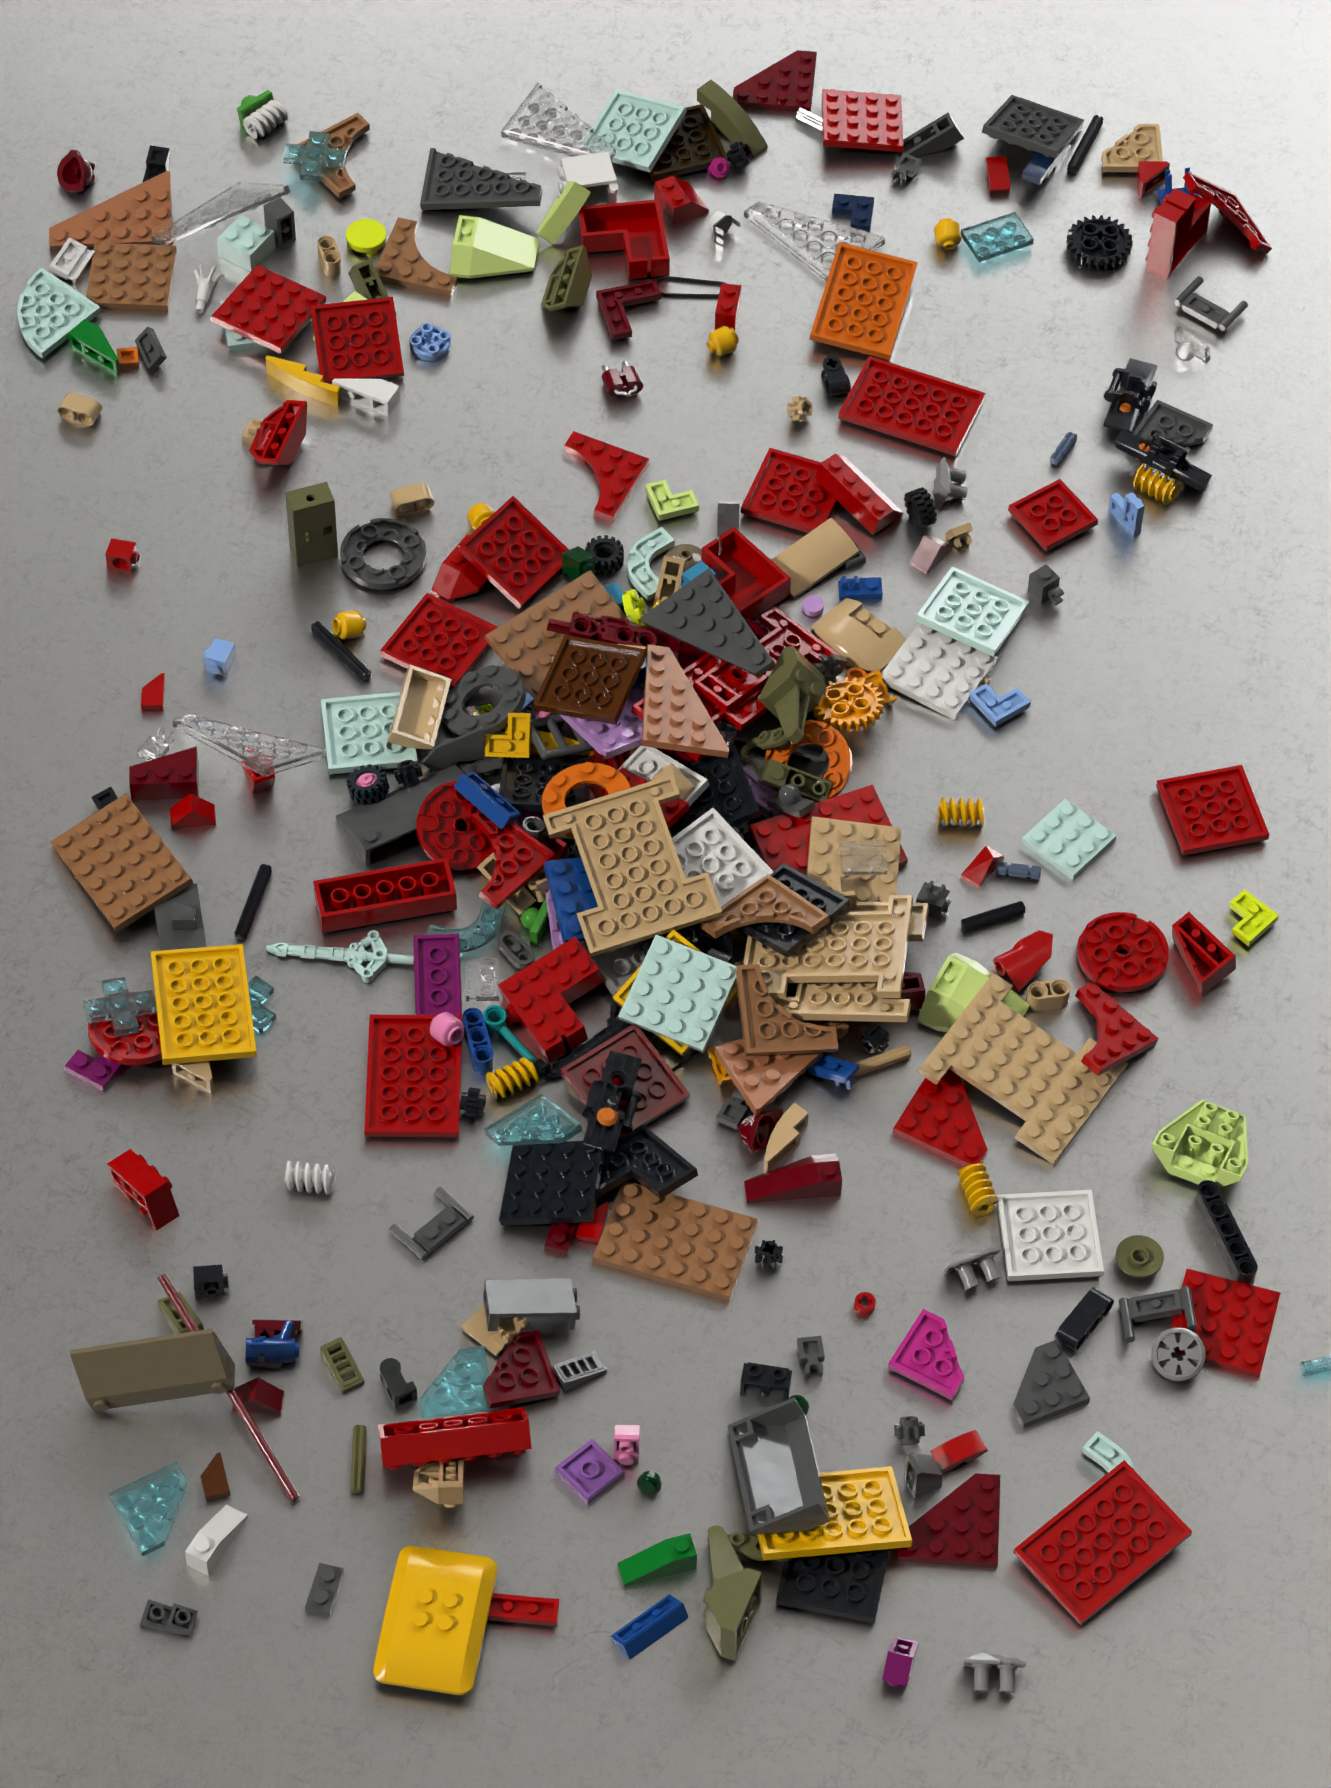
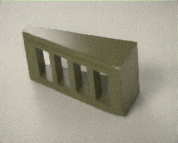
[320,1337,365,1393]

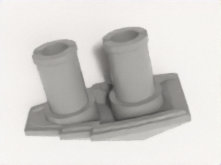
[932,457,968,508]
[944,1247,1001,1291]
[964,1652,1026,1693]

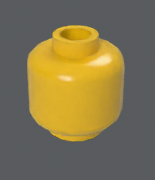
[934,218,962,250]
[707,326,739,357]
[467,503,495,531]
[332,610,366,640]

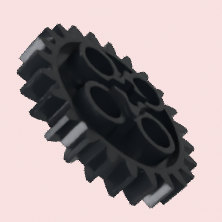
[1066,215,1133,269]

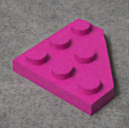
[888,1309,964,1400]

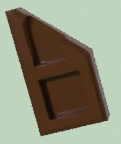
[201,1452,231,1501]

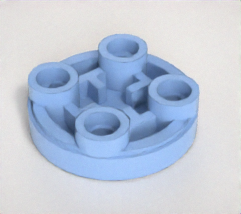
[409,323,451,361]

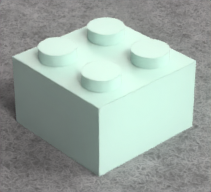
[217,215,275,272]

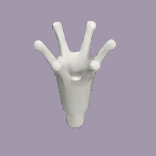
[193,264,224,313]

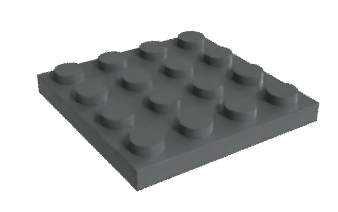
[982,95,1085,158]

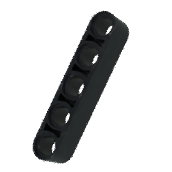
[1195,1180,1258,1285]

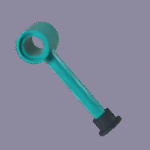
[483,1005,551,1078]

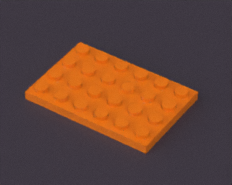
[809,242,918,360]

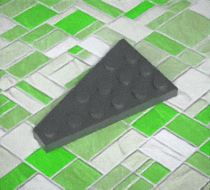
[420,148,543,210]
[640,568,776,677]

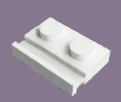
[49,237,95,284]

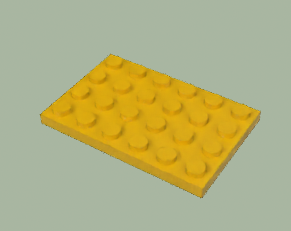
[151,944,257,1065]
[757,1466,912,1561]

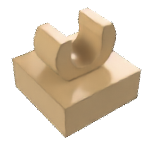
[242,418,262,444]
[945,522,973,548]

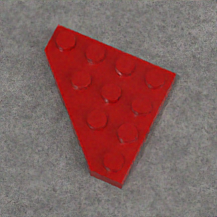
[893,1069,988,1167]

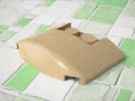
[811,598,906,672]

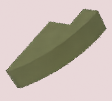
[697,80,768,158]

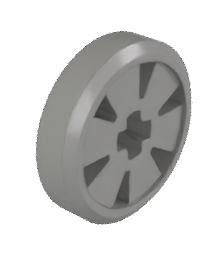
[1152,1327,1206,1382]

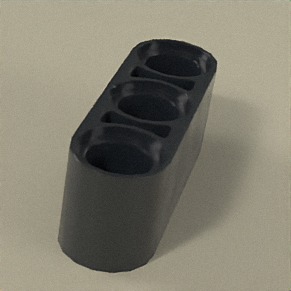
[1055,1287,1114,1351]

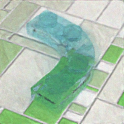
[426,900,507,953]

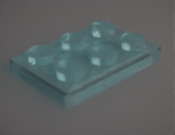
[961,212,1034,262]

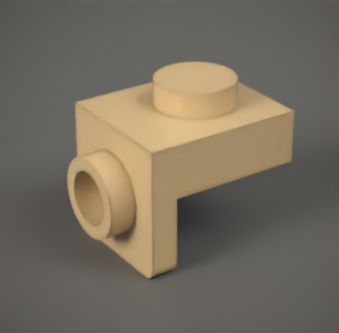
[827,871,857,906]

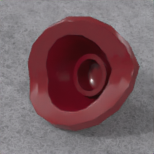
[57,150,95,193]

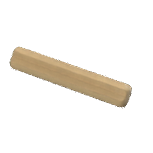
[854,1045,911,1077]

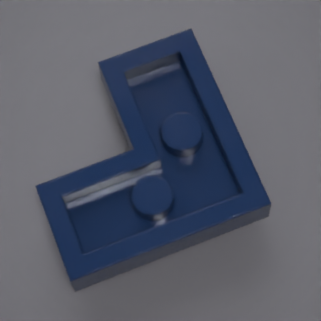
[832,193,874,232]

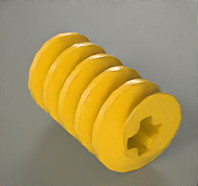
[1133,463,1182,505]
[938,797,984,827]
[486,1057,539,1100]
[957,1163,998,1216]

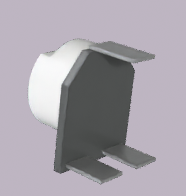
[709,211,740,245]

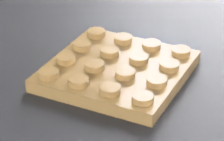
[806,816,901,902]

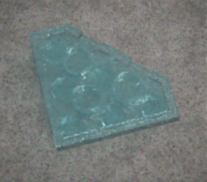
[484,1094,582,1146]
[419,1345,496,1420]
[109,1461,188,1556]

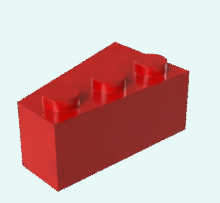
[1172,912,1236,996]
[107,1149,180,1231]

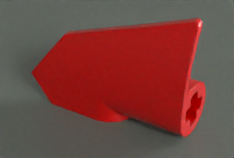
[993,930,1053,992]

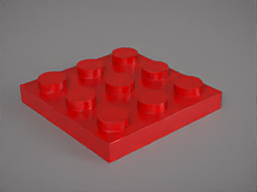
[1008,479,1098,552]

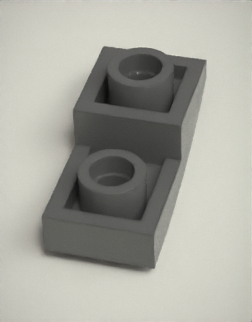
[140,1599,198,1635]

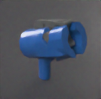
[245,1320,300,1369]

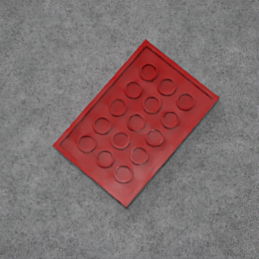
[838,356,986,456]
[749,784,908,875]
[364,1014,463,1137]
[1013,1460,1192,1625]

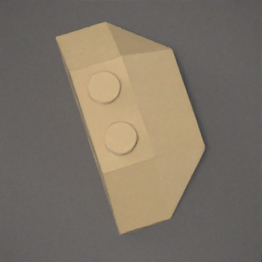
[413,1458,464,1508]

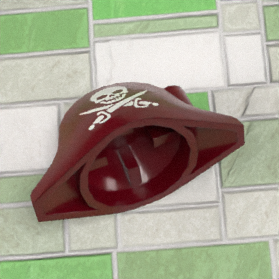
[738,1108,784,1153]

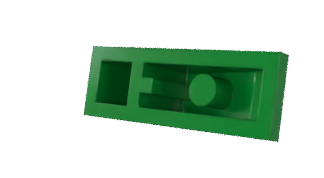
[68,319,120,376]
[617,1533,697,1587]

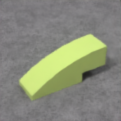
[536,181,591,244]

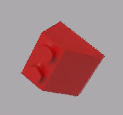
[654,176,709,226]

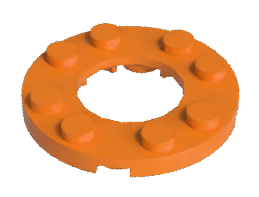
[764,720,852,803]
[542,762,630,838]

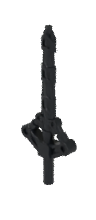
[546,998,651,1079]

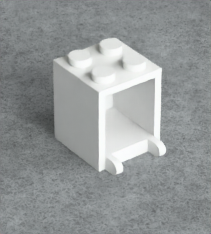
[558,152,618,206]

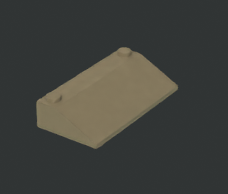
[70,1329,235,1412]

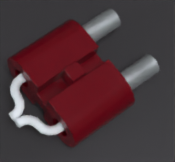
[602,360,643,397]

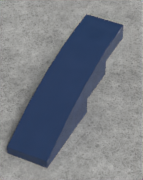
[1022,142,1071,185]

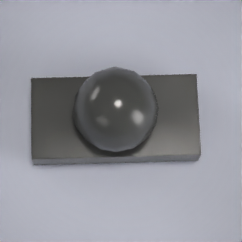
[767,784,815,818]

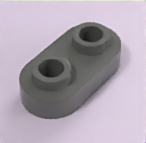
[498,931,535,970]

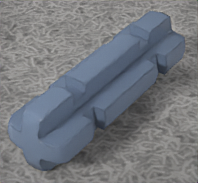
[1050,432,1077,466]
[997,861,1041,880]

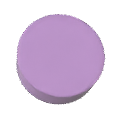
[802,595,824,617]

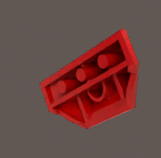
[249,400,307,465]
[431,535,488,602]

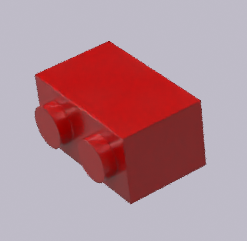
[715,283,742,330]

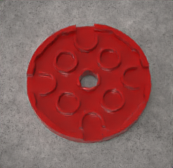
[416,781,494,871]
[1077,912,1169,992]
[88,992,162,1067]

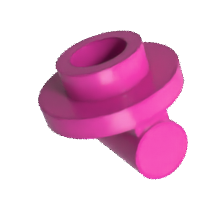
[708,157,730,178]

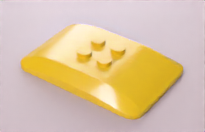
[373,1546,498,1695]

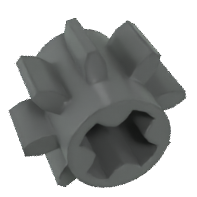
[894,1416,925,1445]

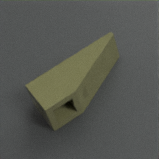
[758,759,832,802]

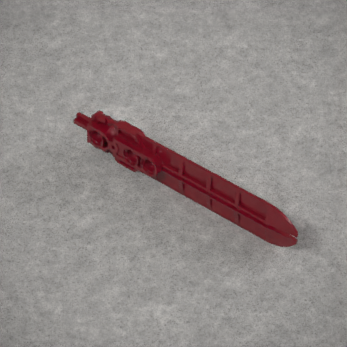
[547,611,762,689]

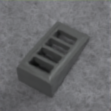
[552,1351,607,1392]

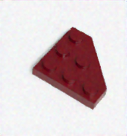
[483,1330,560,1409]

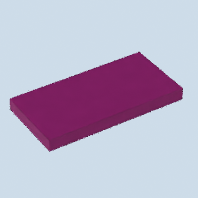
[413,934,462,1015]

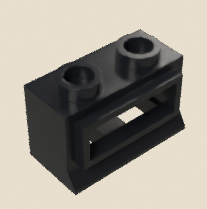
[740,1362,792,1402]

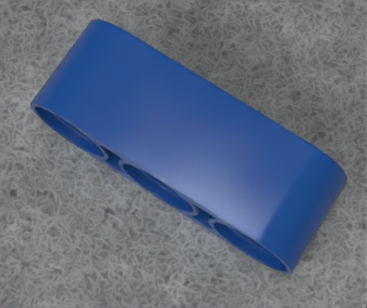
[462,1008,494,1075]

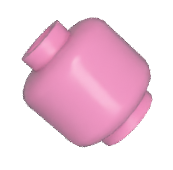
[430,1012,464,1047]

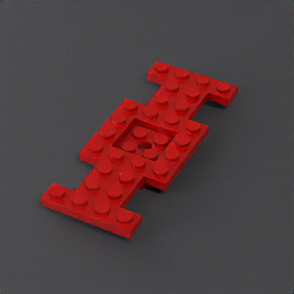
[631,606,840,762]

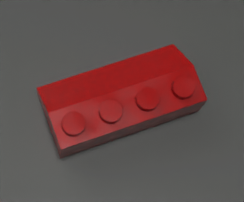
[815,453,903,535]

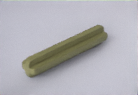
[350,1425,367,1493]

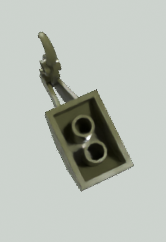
[740,646,827,761]
[703,1526,794,1661]

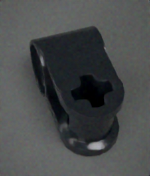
[821,356,851,397]

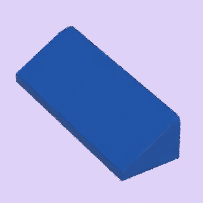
[454,771,521,829]
[610,1594,688,1659]

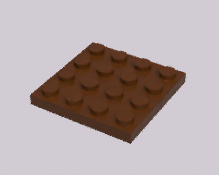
[533,635,647,725]

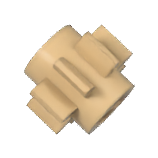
[787,396,813,422]

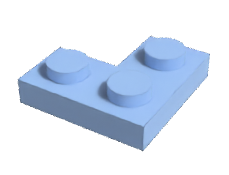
[1109,492,1145,537]
[969,683,1031,727]

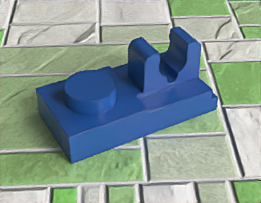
[838,576,883,600]
[808,1054,859,1089]

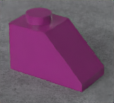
[882,1636,919,1687]

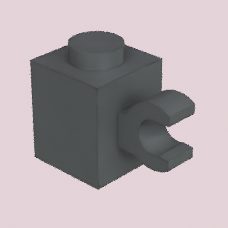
[1028,564,1064,605]
[916,880,952,921]

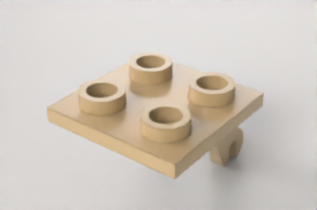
[461,1305,529,1357]

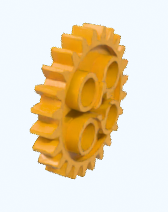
[812,677,884,733]

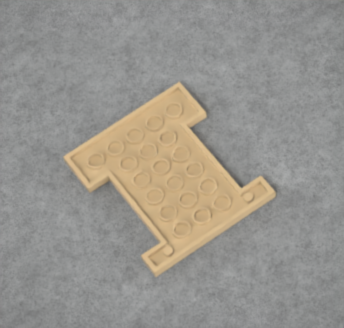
[543,775,723,957]
[743,895,913,1000]
[774,902,929,1022]
[918,973,1128,1164]

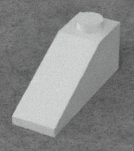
[332,379,400,417]
[185,1504,248,1576]

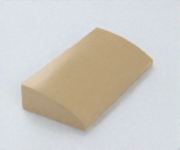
[771,518,859,599]
[387,665,451,749]

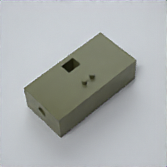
[285,482,338,567]

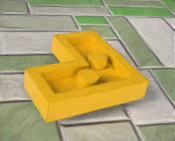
[485,712,531,758]

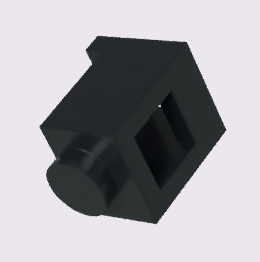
[193,1264,229,1300]

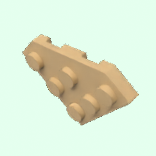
[1101,124,1163,172]

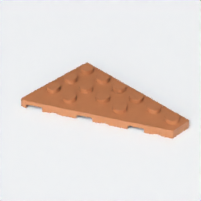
[49,171,173,250]
[641,644,729,758]
[714,1020,849,1116]

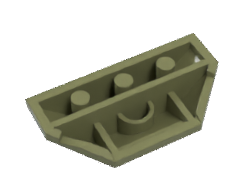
[541,245,592,312]

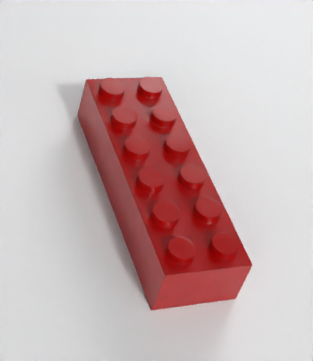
[313,858,457,933]
[378,1407,532,1469]

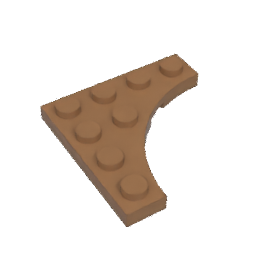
[292,113,370,199]
[376,217,457,297]
[700,874,830,939]
[735,964,838,1056]

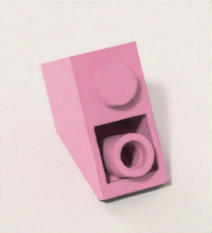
[614,1425,640,1465]

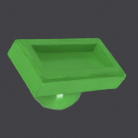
[237,90,274,127]
[520,897,549,947]

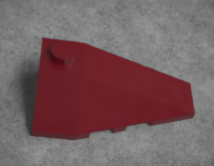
[744,1154,842,1203]

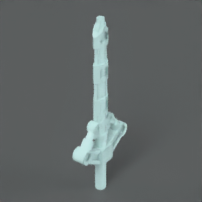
[266,930,414,983]

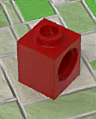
[105,538,140,572]

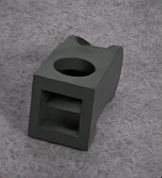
[380,1358,417,1408]

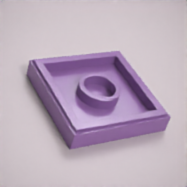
[555,1439,625,1504]

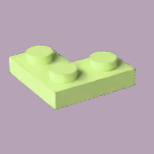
[645,480,699,521]

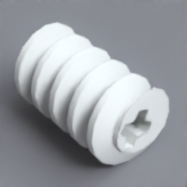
[243,100,288,139]
[284,1161,336,1195]

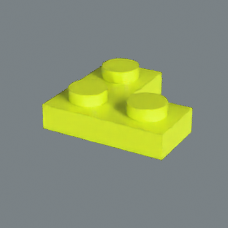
[1229,889,1279,947]

